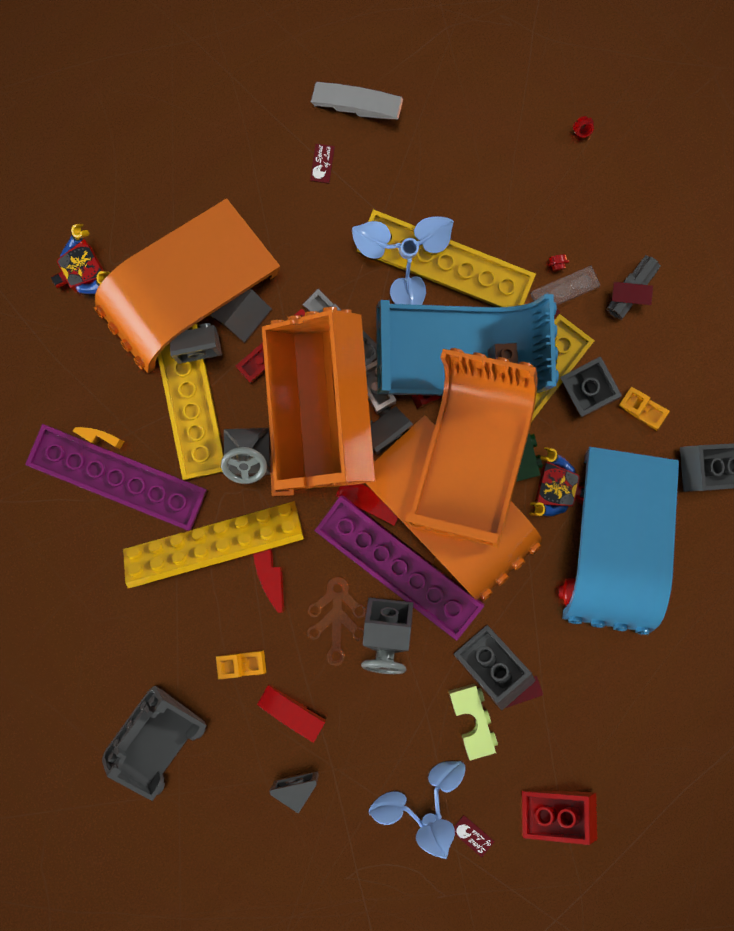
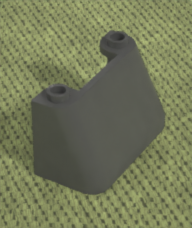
[102,686,207,801]

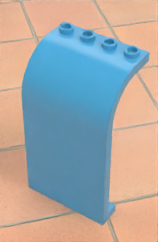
[376,294,559,396]
[562,447,679,635]

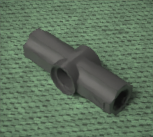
[606,255,661,320]

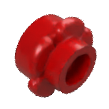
[573,116,594,138]
[548,254,569,271]

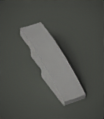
[311,82,403,119]
[302,289,377,366]

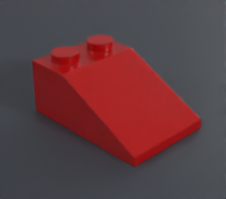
[522,791,597,845]

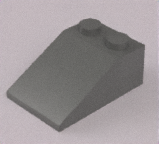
[680,444,734,492]
[454,625,535,711]

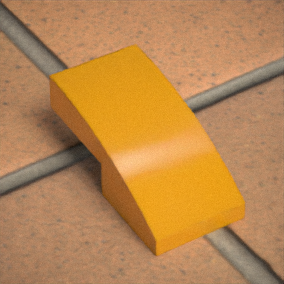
[619,386,670,431]
[73,427,125,449]
[216,650,267,679]

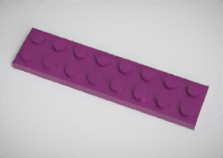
[25,424,207,531]
[314,495,485,641]

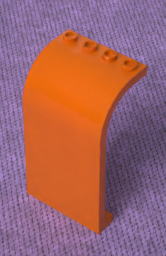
[94,198,280,373]
[405,348,538,548]
[366,415,542,601]

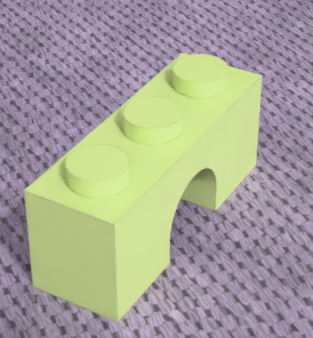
[449,684,498,761]

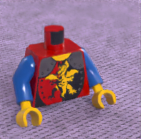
[51,224,110,294]
[529,447,585,517]

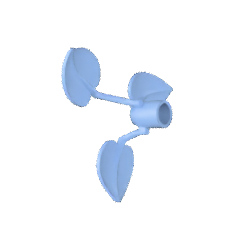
[352,216,454,305]
[369,761,466,859]

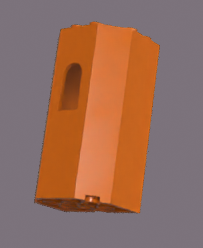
[262,307,375,490]

